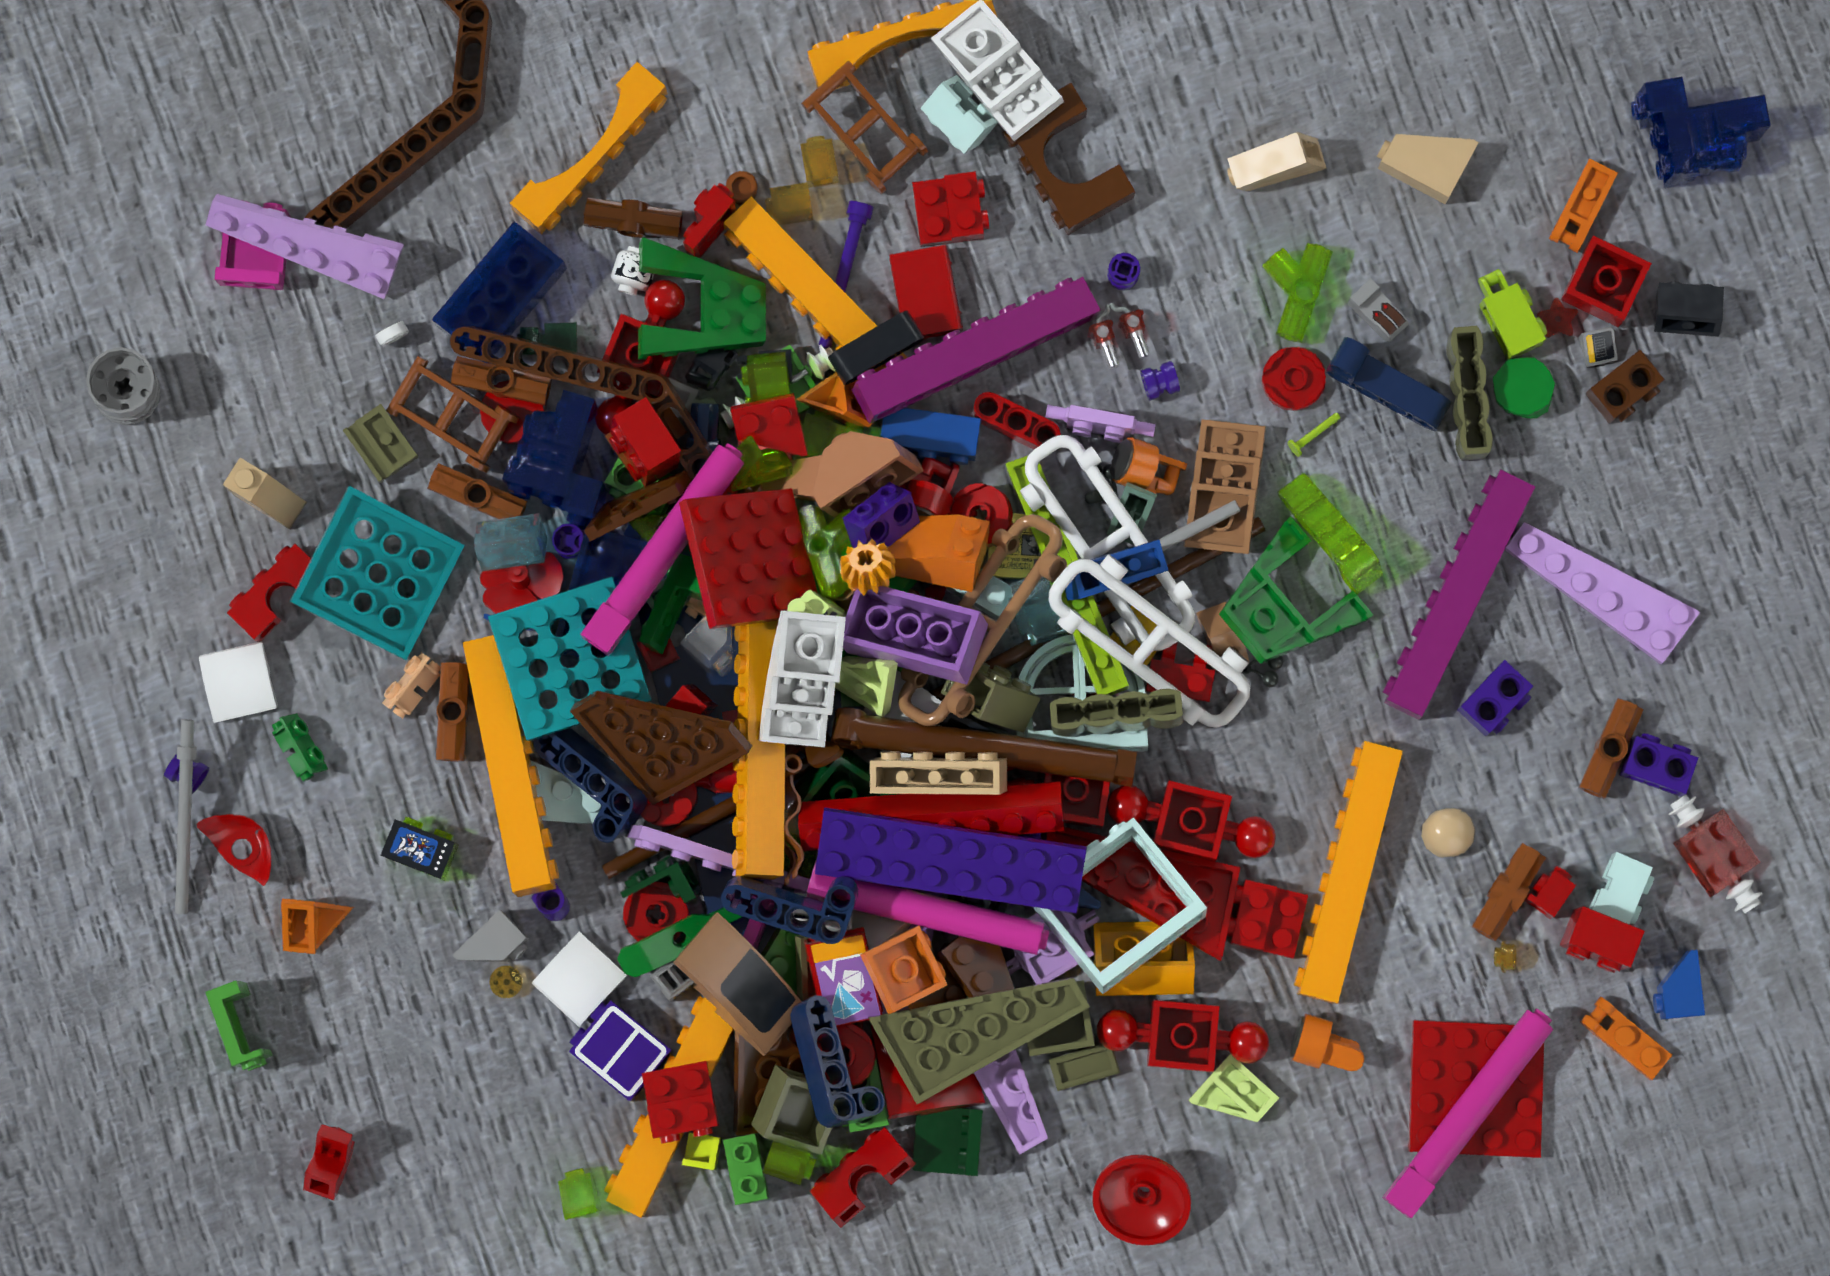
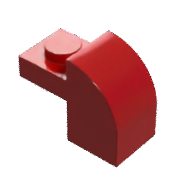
[303,1124,355,1200]

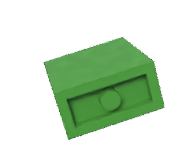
[205,980,273,1071]

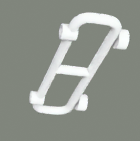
[1019,435,1195,651]
[1048,554,1251,728]

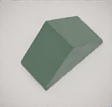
[1107,482,1157,546]

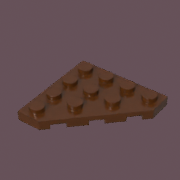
[570,691,752,805]
[733,1021,863,1135]

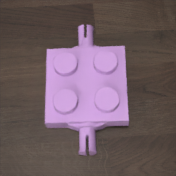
[1045,404,1156,443]
[1006,909,1100,984]

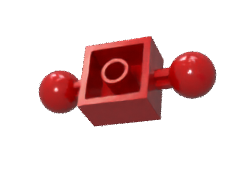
[595,280,685,435]
[1107,780,1276,861]
[1096,1000,1269,1073]

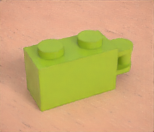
[1478,269,1547,360]

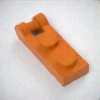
[1549,158,1618,253]
[1580,997,1672,1081]

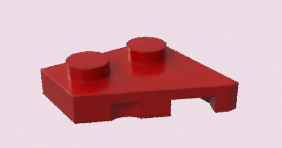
[730,393,808,456]

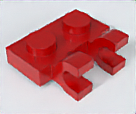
[1146,642,1215,702]

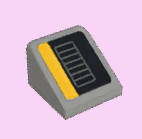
[1579,327,1618,368]

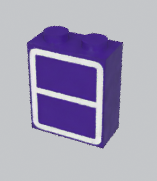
[569,1000,673,1102]

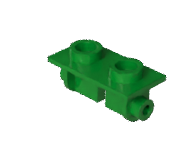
[272,713,328,782]

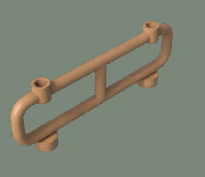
[898,514,1067,726]

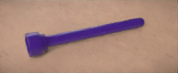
[819,201,874,349]

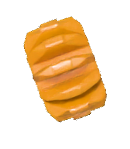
[840,539,896,596]

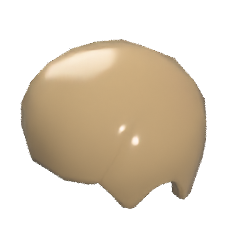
[1421,808,1475,858]

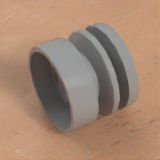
[86,347,161,425]

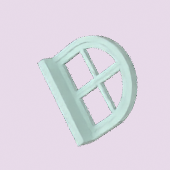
[1017,634,1148,752]

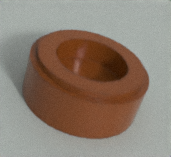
[726,171,758,205]

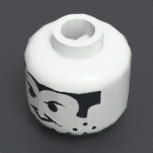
[611,246,654,296]

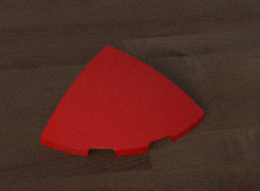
[871,1025,985,1120]

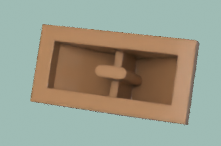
[1195,602,1249,673]

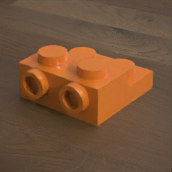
[860,926,948,1014]

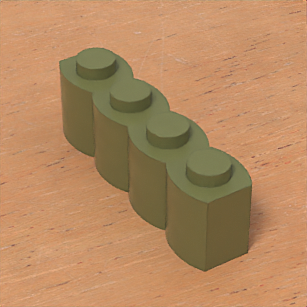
[1446,326,1493,461]
[1050,689,1184,737]

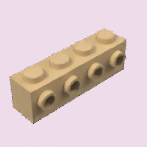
[870,751,1007,795]

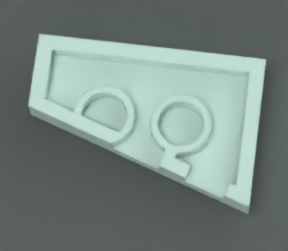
[530,760,602,824]

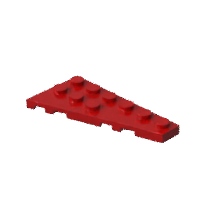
[1046,827,1241,961]

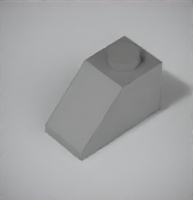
[452,910,530,962]

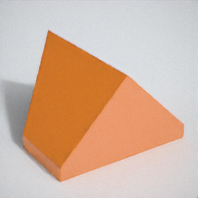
[796,372,873,427]
[281,898,354,954]

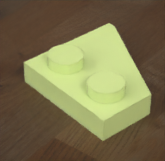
[835,656,898,717]
[1188,1054,1279,1122]

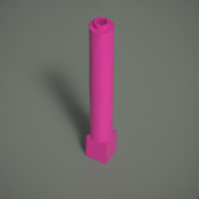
[581,443,745,656]
[807,860,1050,955]
[1382,1009,1553,1219]

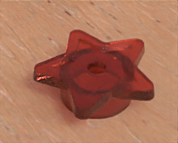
[1536,298,1578,338]

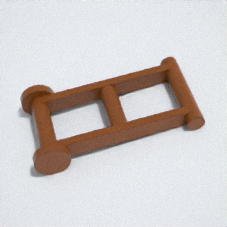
[801,61,928,195]
[386,355,520,473]

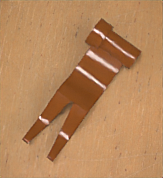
[784,754,804,886]

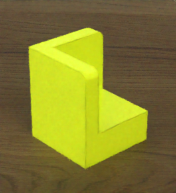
[682,1132,722,1170]

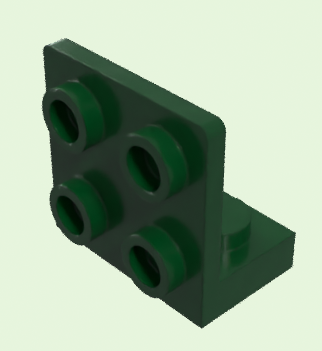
[620,854,702,903]
[912,1108,983,1176]

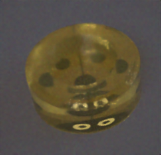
[489,966,523,999]

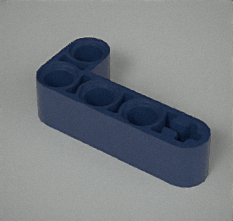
[1326,337,1452,431]
[534,728,648,843]
[721,876,858,944]
[790,995,885,1128]

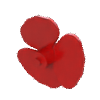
[480,542,564,614]

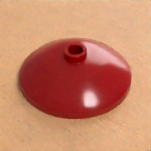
[1093,1155,1191,1245]

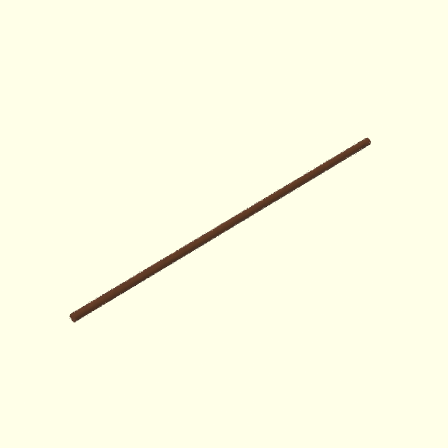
[602,517,1266,880]

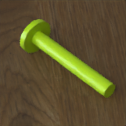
[1287,412,1341,457]

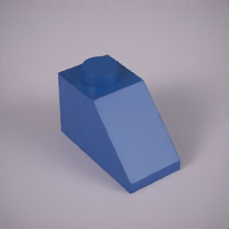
[1653,950,1705,1020]

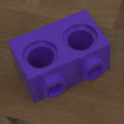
[843,482,920,548]
[1457,660,1533,736]
[1619,733,1699,797]

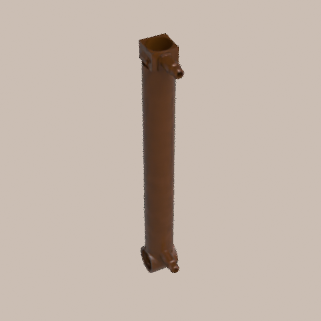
[830,707,1137,787]

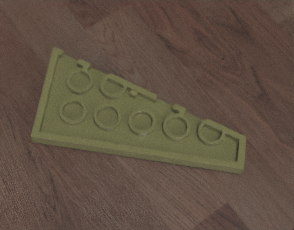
[868,978,1090,1104]

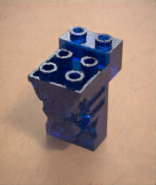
[1631,77,1771,188]
[502,390,608,530]

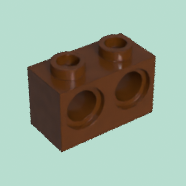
[1586,350,1665,424]

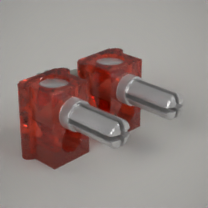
[1088,303,1150,369]

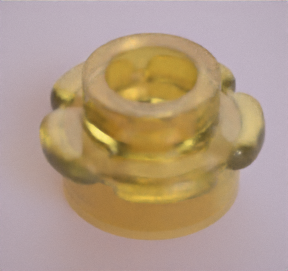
[1494,941,1517,973]

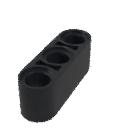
[828,310,924,385]

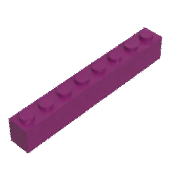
[852,277,1101,424]
[1382,469,1535,720]

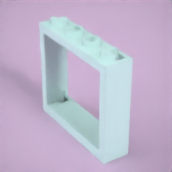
[1033,817,1207,994]

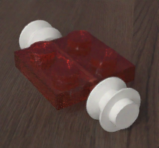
[1668,794,1763,913]

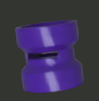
[1107,253,1140,291]
[1140,361,1180,401]
[552,524,587,560]
[164,754,209,794]

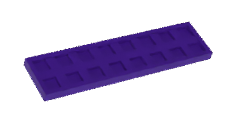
[815,808,1087,913]

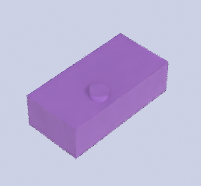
[843,586,988,685]

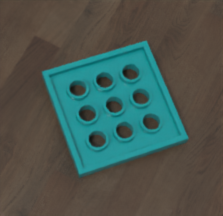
[289,486,465,660]
[488,577,652,741]

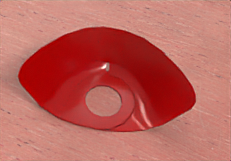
[196,814,271,886]

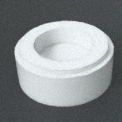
[375,321,409,347]

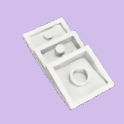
[931,0,1064,141]
[758,610,846,747]

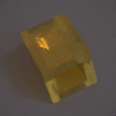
[800,136,839,188]
[765,182,813,225]

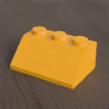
[1093,922,1195,996]

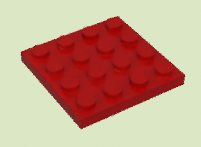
[679,488,818,629]
[1408,1020,1544,1158]

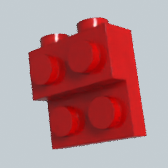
[912,171,989,247]
[683,183,736,258]
[1227,879,1308,959]
[642,1061,719,1144]

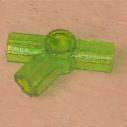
[1262,243,1333,343]
[798,505,851,599]

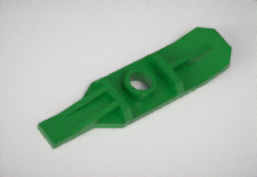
[617,907,742,977]

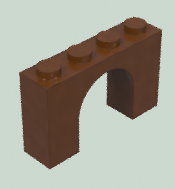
[1002,83,1135,235]

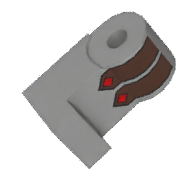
[1347,278,1409,342]

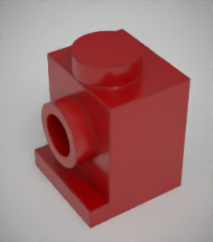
[1524,866,1576,919]

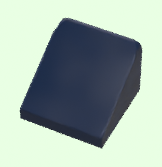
[1078,887,1101,910]

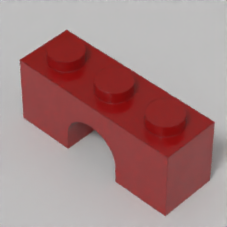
[227,544,311,642]
[810,1127,916,1228]

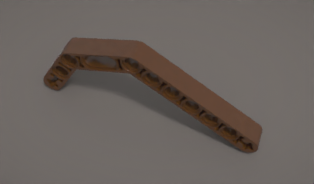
[305,0,492,229]
[450,326,713,546]

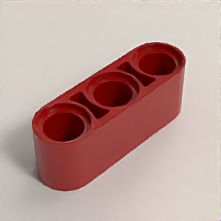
[974,392,1061,450]

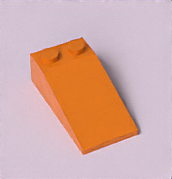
[851,514,990,592]

